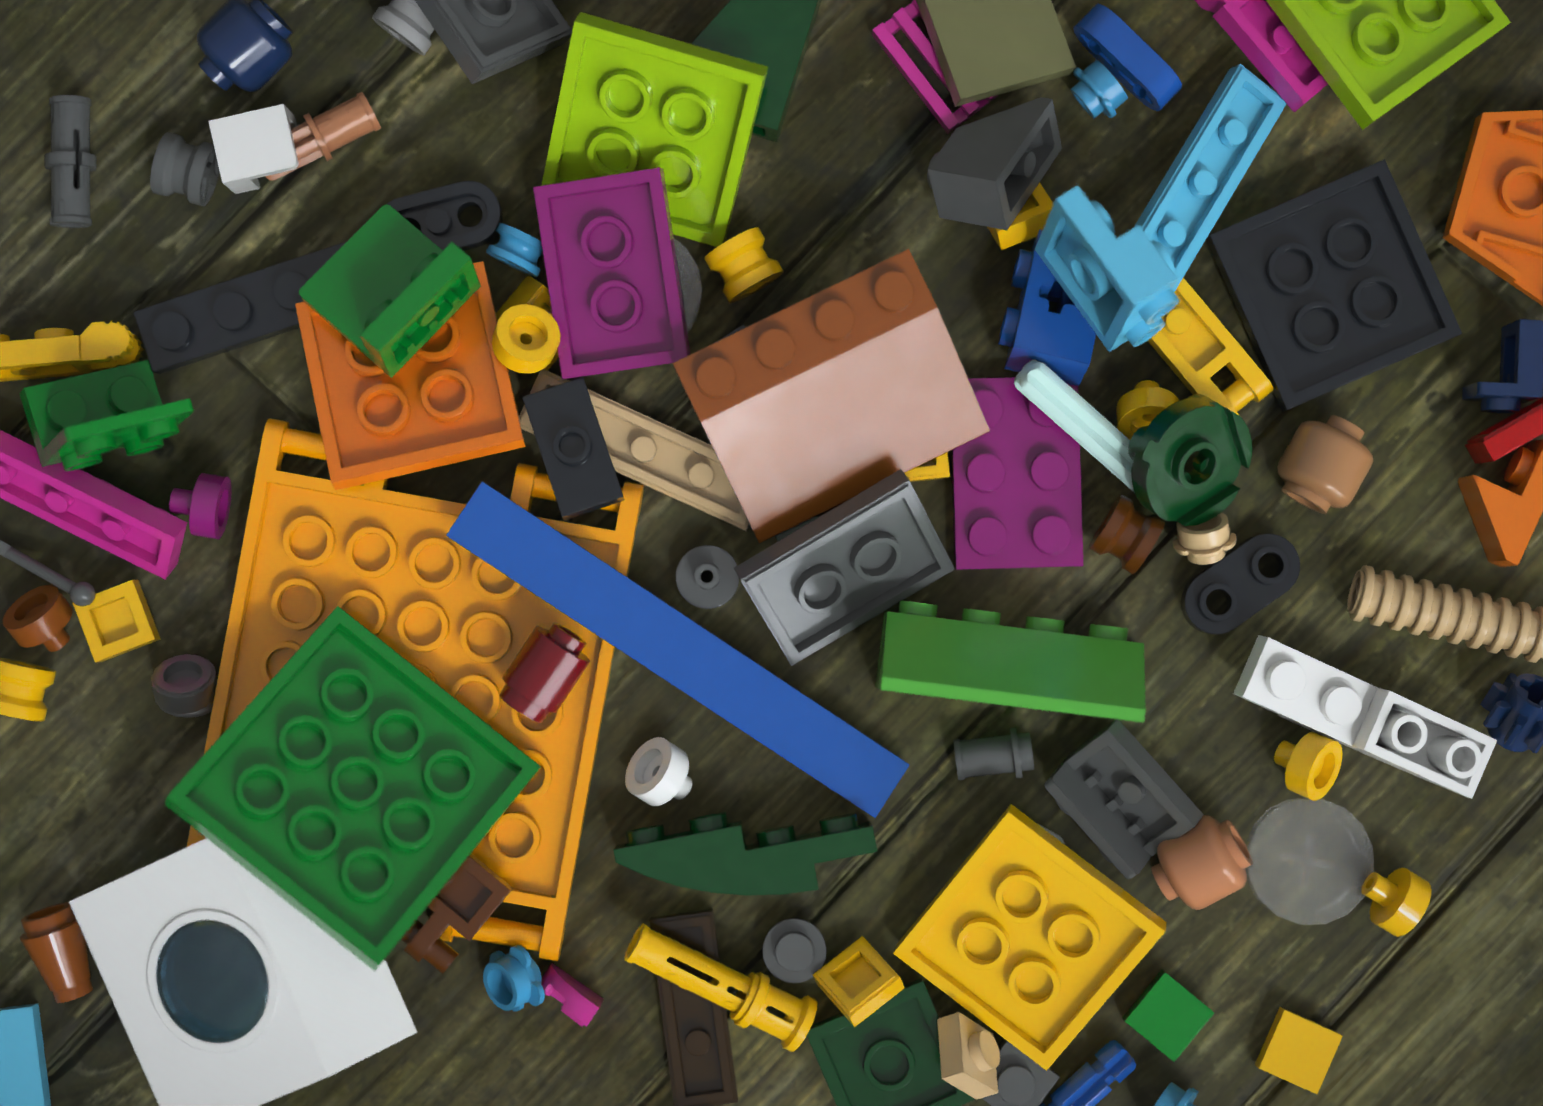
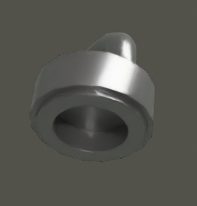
[151,654,217,718]

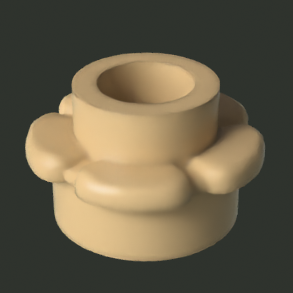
[1173,512,1237,565]

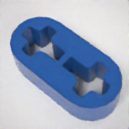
[1073,4,1182,111]

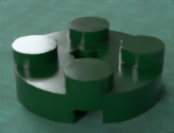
[1128,394,1252,526]

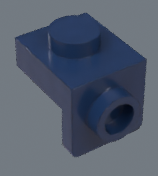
[1462,319,1543,413]

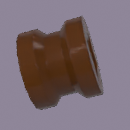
[1089,494,1166,574]

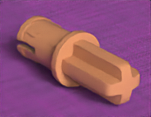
[265,92,381,181]

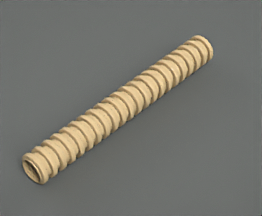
[1347,565,1543,663]

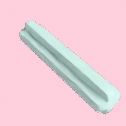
[1014,360,1135,493]

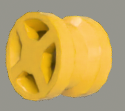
[704,227,784,303]
[0,658,57,722]

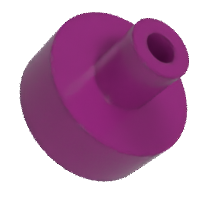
[169,473,232,540]

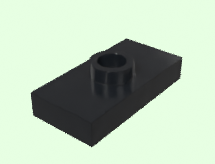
[522,377,625,520]

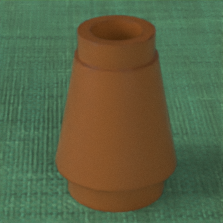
[20,902,93,1003]

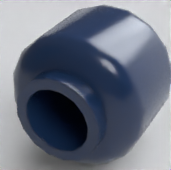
[197,0,293,92]

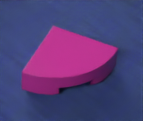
[541,963,604,1027]

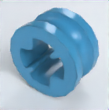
[486,223,543,277]

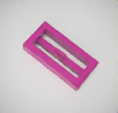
[872,0,998,134]

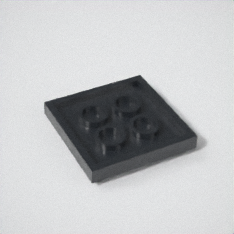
[1206,159,1462,412]

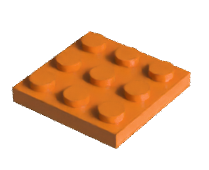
[295,261,526,490]

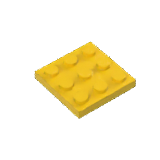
[893,804,1167,1071]

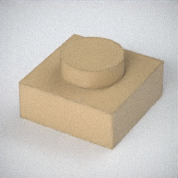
[937,1012,1000,1100]

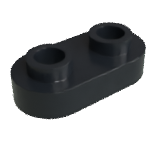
[387,181,503,251]
[1181,534,1300,634]

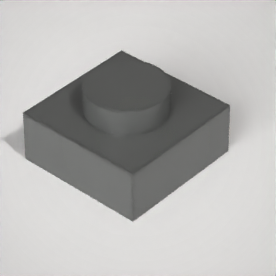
[982,1038,1060,1106]

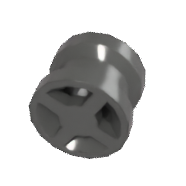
[150,132,220,206]

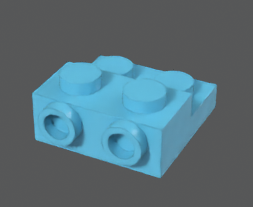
[1035,185,1180,352]

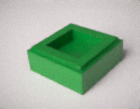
[1122,969,1214,1062]

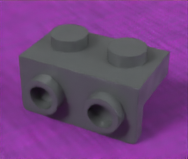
[1044,719,1204,879]

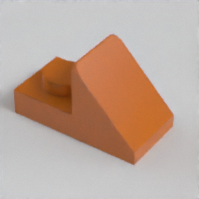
[1458,439,1543,567]

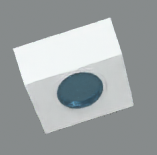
[69,838,417,1106]

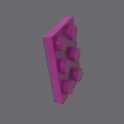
[533,167,691,379]
[951,377,1084,570]

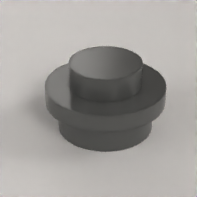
[763,918,826,983]

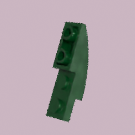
[613,812,878,896]

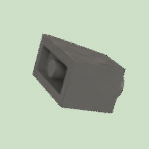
[927,97,1062,230]

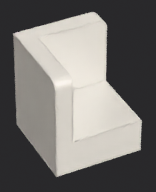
[208,104,299,194]

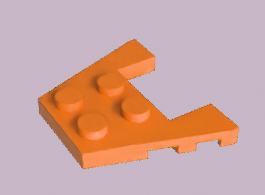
[1442,110,1543,306]

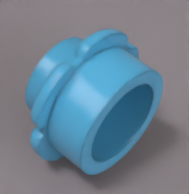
[1070,60,1128,119]

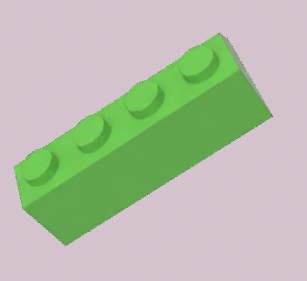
[875,601,1146,723]

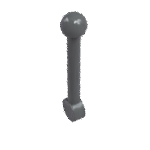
[0,540,96,607]

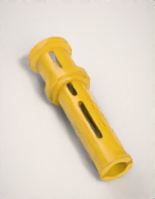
[624,923,818,1052]

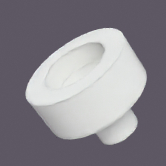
[625,737,692,806]

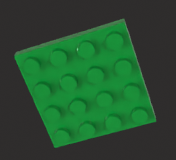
[164,606,541,971]

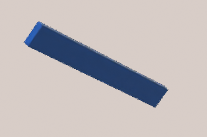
[446,482,910,818]

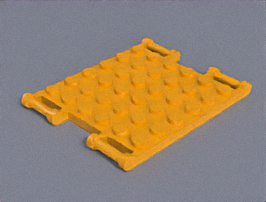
[187,418,644,961]

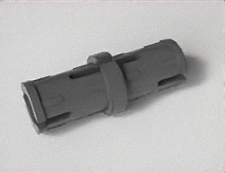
[44,95,97,228]

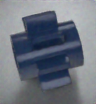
[1480,673,1543,753]

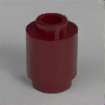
[499,622,590,723]

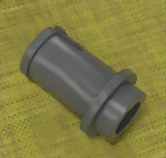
[953,727,1034,780]

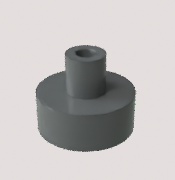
[676,545,740,609]

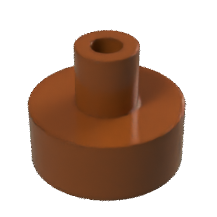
[3,585,73,652]

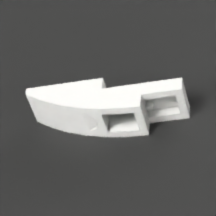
[1233,635,1497,799]

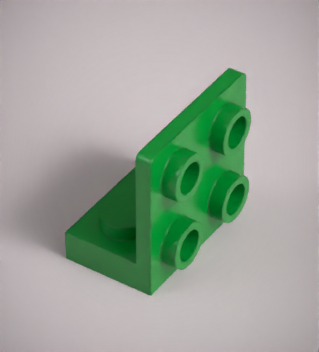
[299,204,481,378]
[19,360,194,471]

